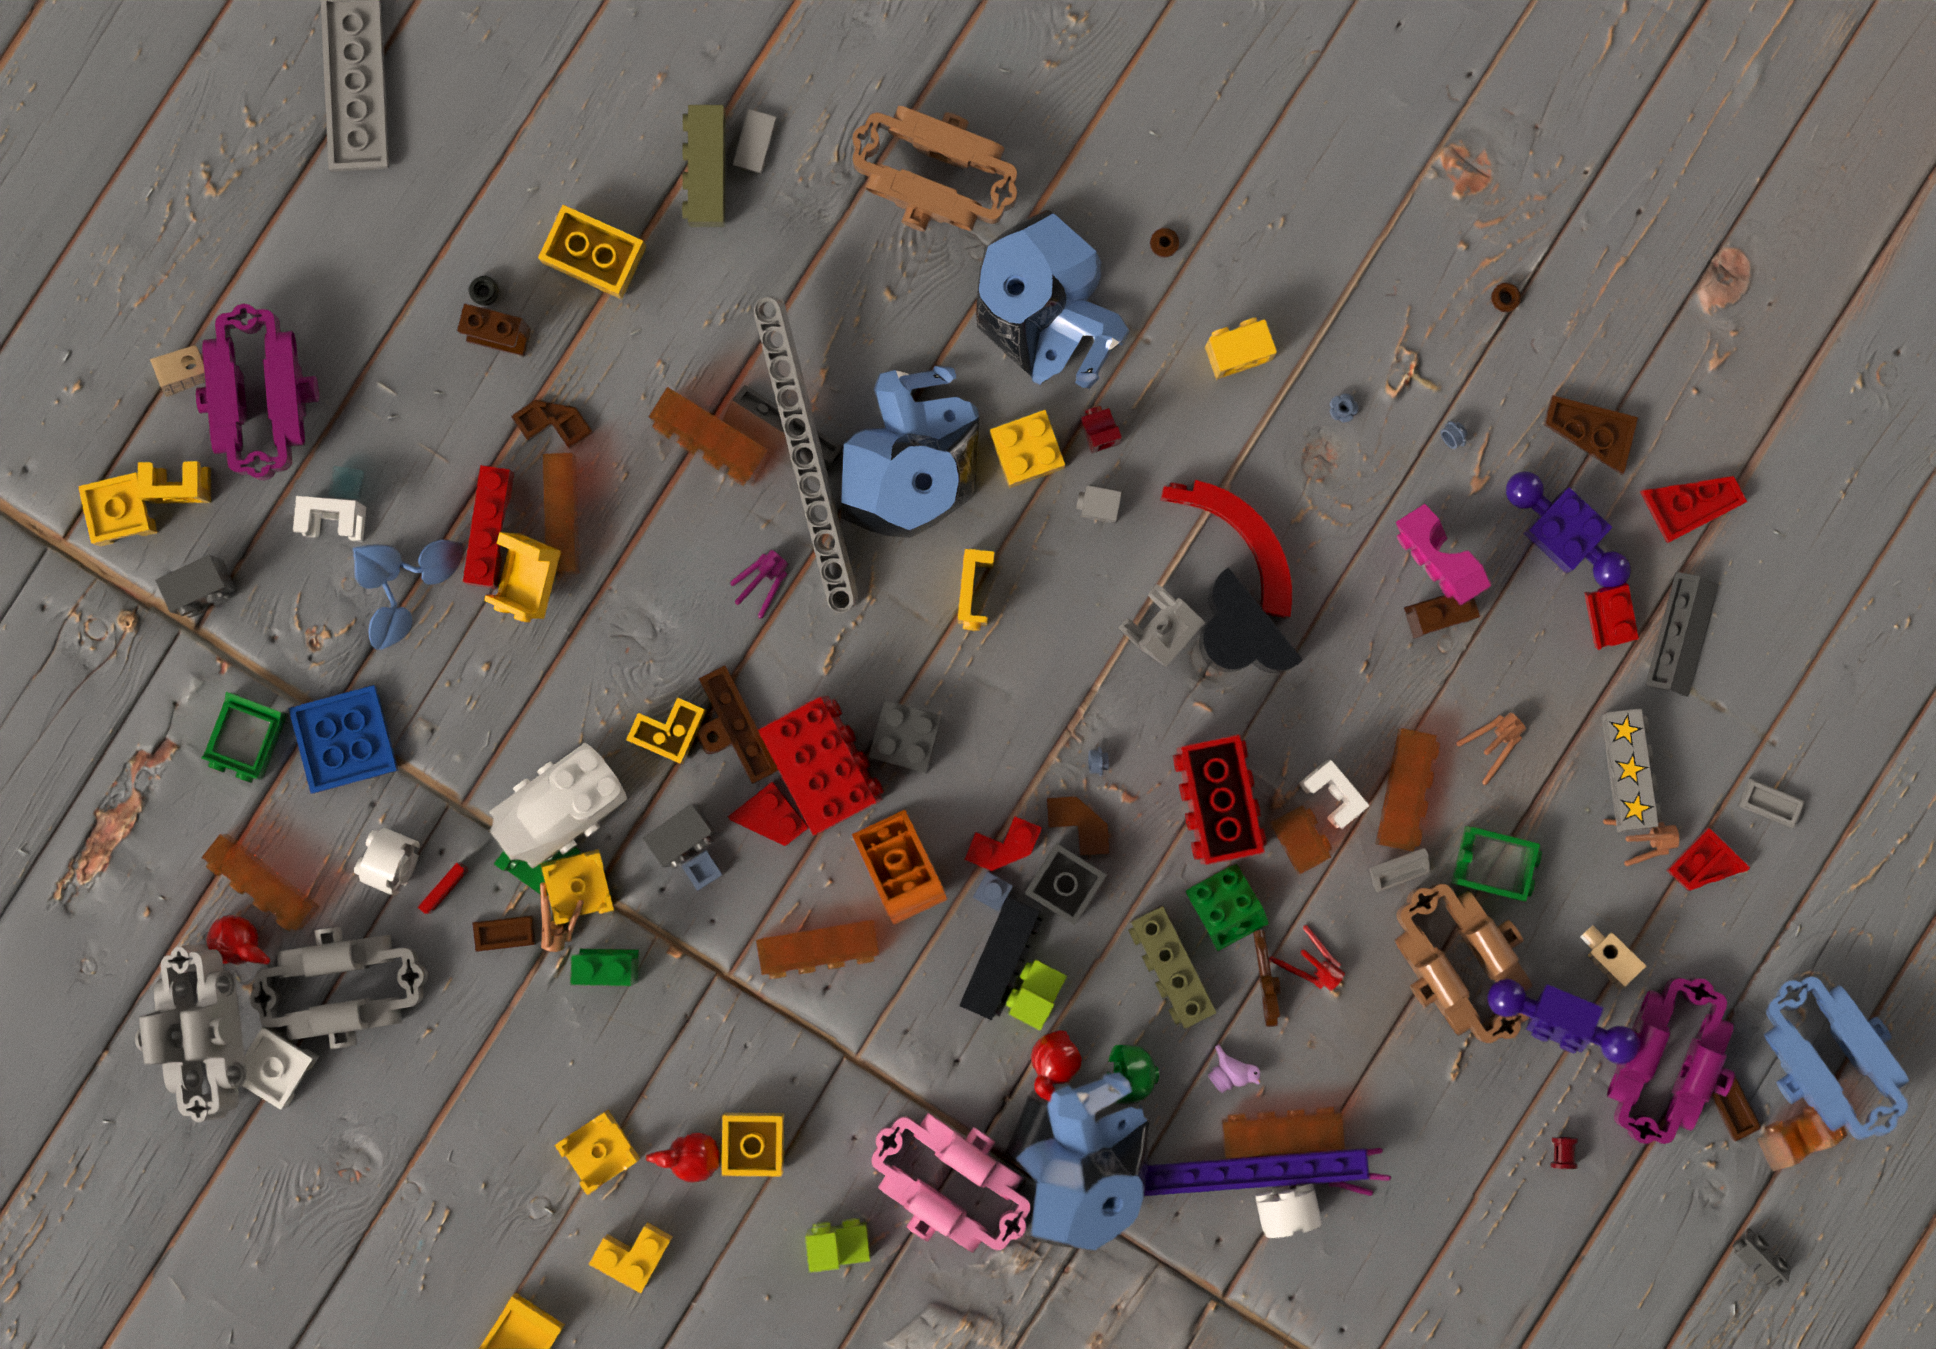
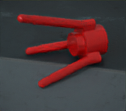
[1269,925,1345,991]

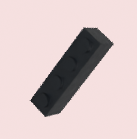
[959,896,1043,1020]

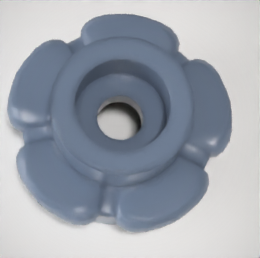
[1330,393,1358,423]
[1440,421,1468,449]
[1088,747,1109,776]

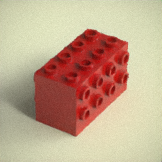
[758,696,884,836]
[1173,735,1267,865]

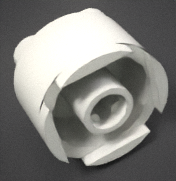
[354,828,420,896]
[1255,1184,1322,1238]

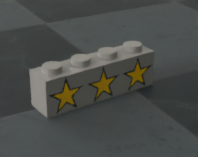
[1601,709,1661,833]

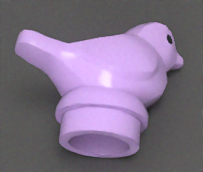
[1208,1044,1261,1093]

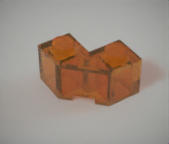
[1757,1106,1848,1172]

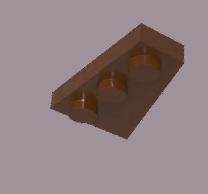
[1544,395,1638,475]

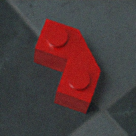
[964,816,1042,871]

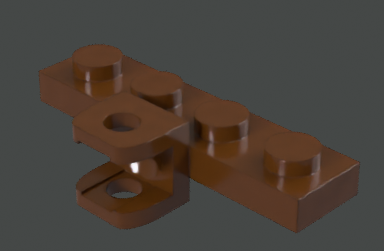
[697,666,779,784]

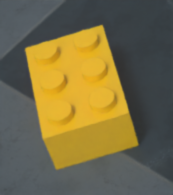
[538,204,646,300]

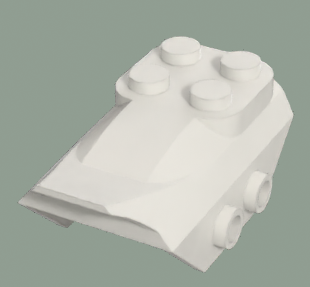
[489,743,627,869]

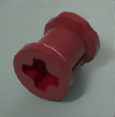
[1551,1137,1578,1169]

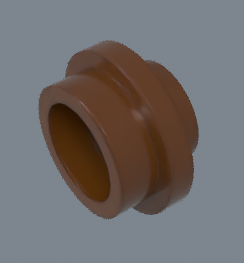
[1150,228,1179,258]
[1491,283,1521,312]

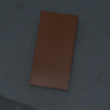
[472,915,536,952]
[1711,1076,1762,1142]

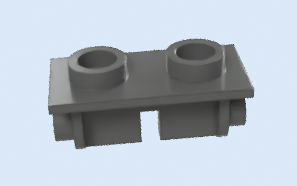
[1732,1228,1790,1289]

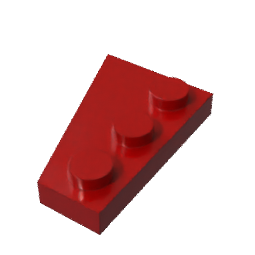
[1639,476,1747,543]

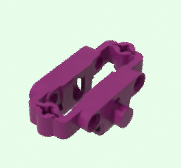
[196,304,319,481]
[1607,977,1735,1144]

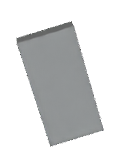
[733,109,777,174]
[1737,779,1805,829]
[1370,848,1432,892]

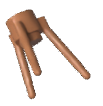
[1456,712,1526,785]
[1603,819,1679,866]
[540,882,584,952]

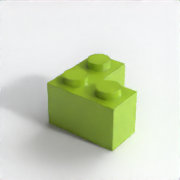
[1006,959,1067,1031]
[805,1218,871,1273]

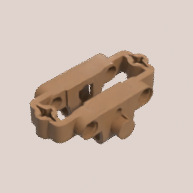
[852,106,1017,232]
[1394,884,1533,1043]

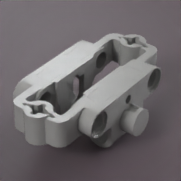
[249,927,428,1049]
[135,944,246,1123]

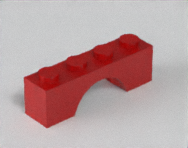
[463,465,514,589]

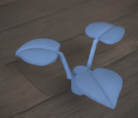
[353,540,463,650]

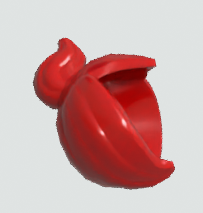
[206,915,271,965]
[1031,1030,1082,1102]
[646,1133,720,1183]

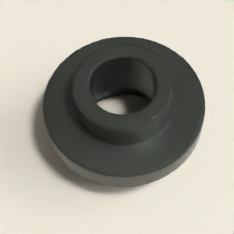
[469,276,499,306]

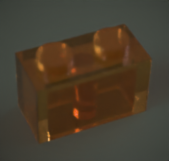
[1269,805,1332,874]

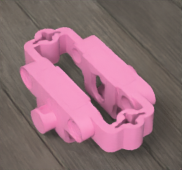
[872,1113,1030,1253]

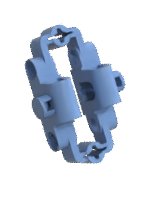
[1764,977,1909,1140]

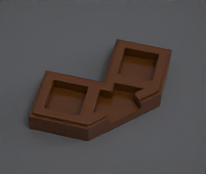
[511,400,593,449]
[1047,796,1109,855]

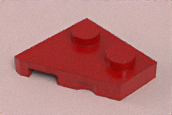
[727,782,809,846]
[1666,828,1750,891]

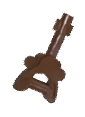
[1253,930,1281,1027]

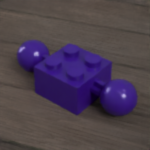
[1506,471,1631,587]
[1488,979,1640,1064]

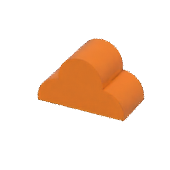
[852,810,947,925]

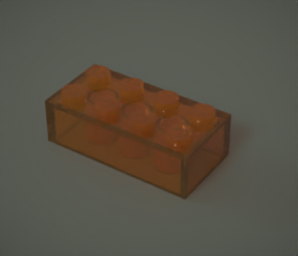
[648,387,771,487]

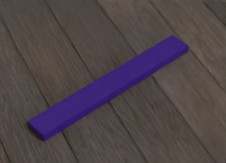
[1144,1148,1370,1196]

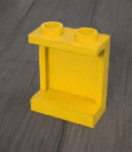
[484,532,561,622]
[958,549,994,631]
[479,1292,565,1349]

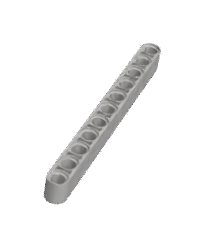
[754,296,858,613]

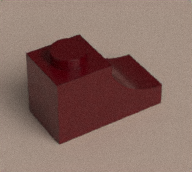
[1080,406,1122,454]

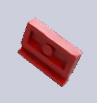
[1584,583,1639,650]

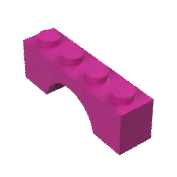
[1395,504,1491,605]

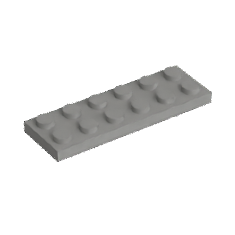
[321,0,389,172]

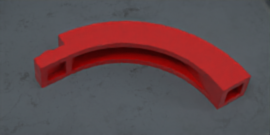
[1160,480,1292,619]

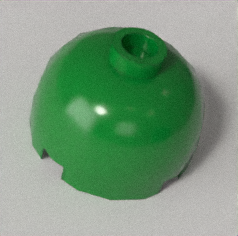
[1107,1044,1159,1104]

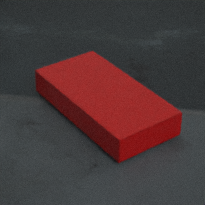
[417,862,468,914]

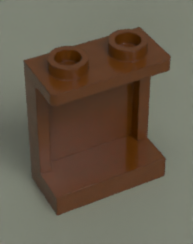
[457,303,531,357]

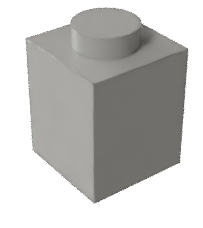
[1076,485,1121,523]

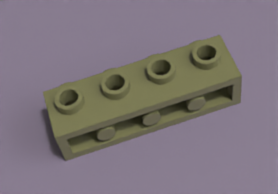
[682,105,726,227]
[1128,906,1217,1029]

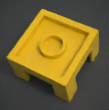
[138,461,211,504]
[78,472,158,547]
[541,849,614,925]
[554,1110,640,1195]

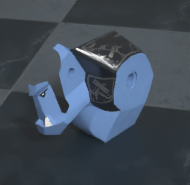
[976,210,1129,390]
[841,366,980,538]
[1016,1073,1149,1250]

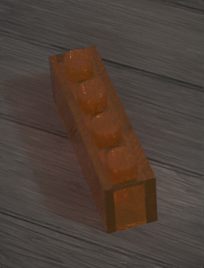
[543,453,580,574]
[1375,728,1440,852]
[756,919,880,979]
[1221,1106,1345,1158]

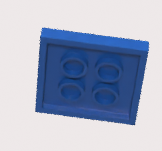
[288,685,399,794]

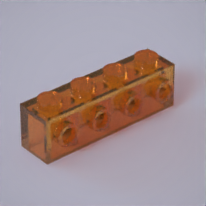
[201,834,320,931]

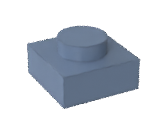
[682,850,723,891]
[973,872,1013,912]

